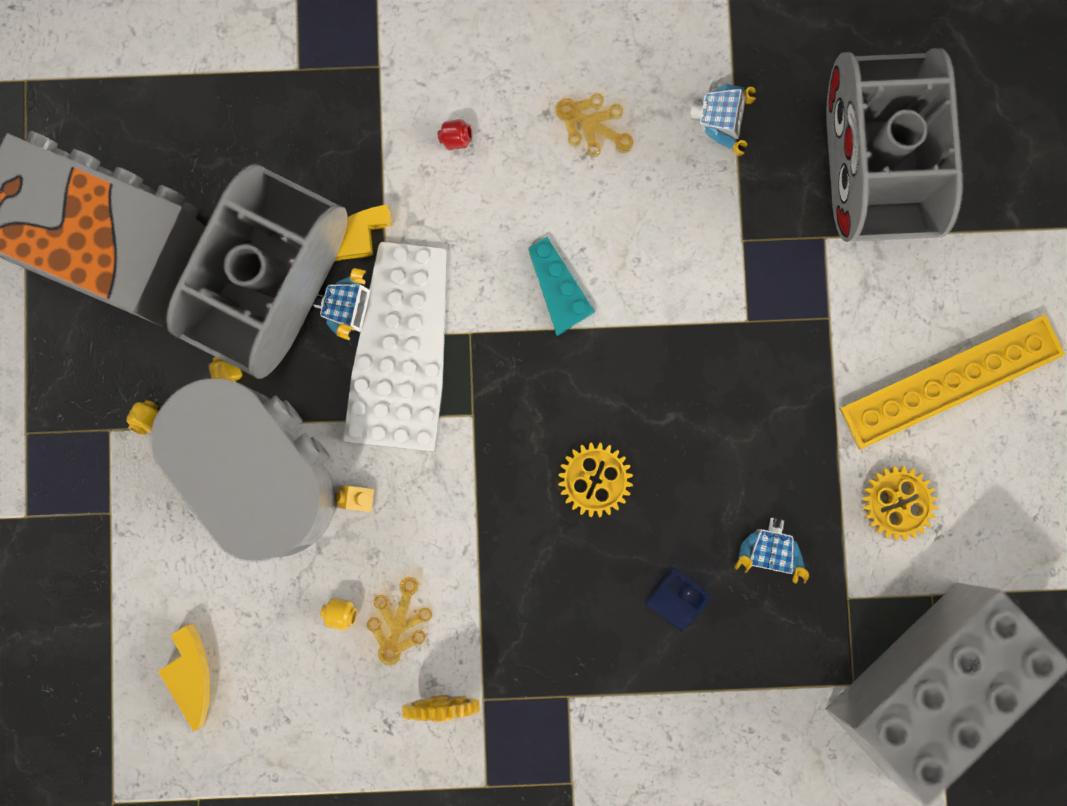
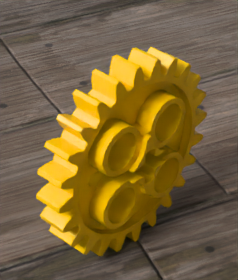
[558,443,633,517]
[861,466,938,541]
[402,695,480,722]

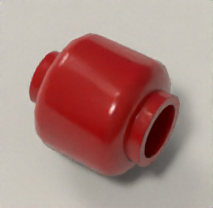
[438,119,472,150]

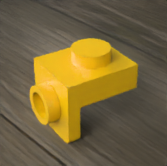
[336,485,374,512]

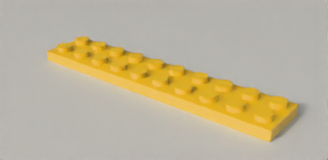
[839,314,1066,450]

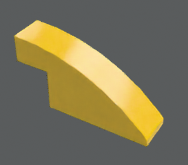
[335,204,393,261]
[158,623,210,732]

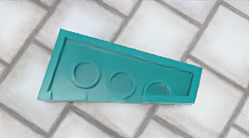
[528,237,595,337]

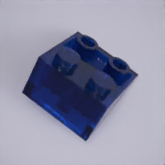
[645,567,713,632]

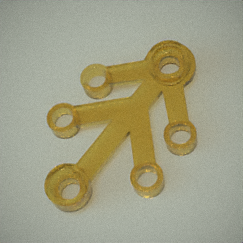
[555,93,633,157]
[367,577,432,665]

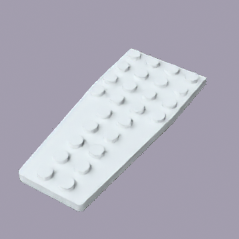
[343,242,447,452]

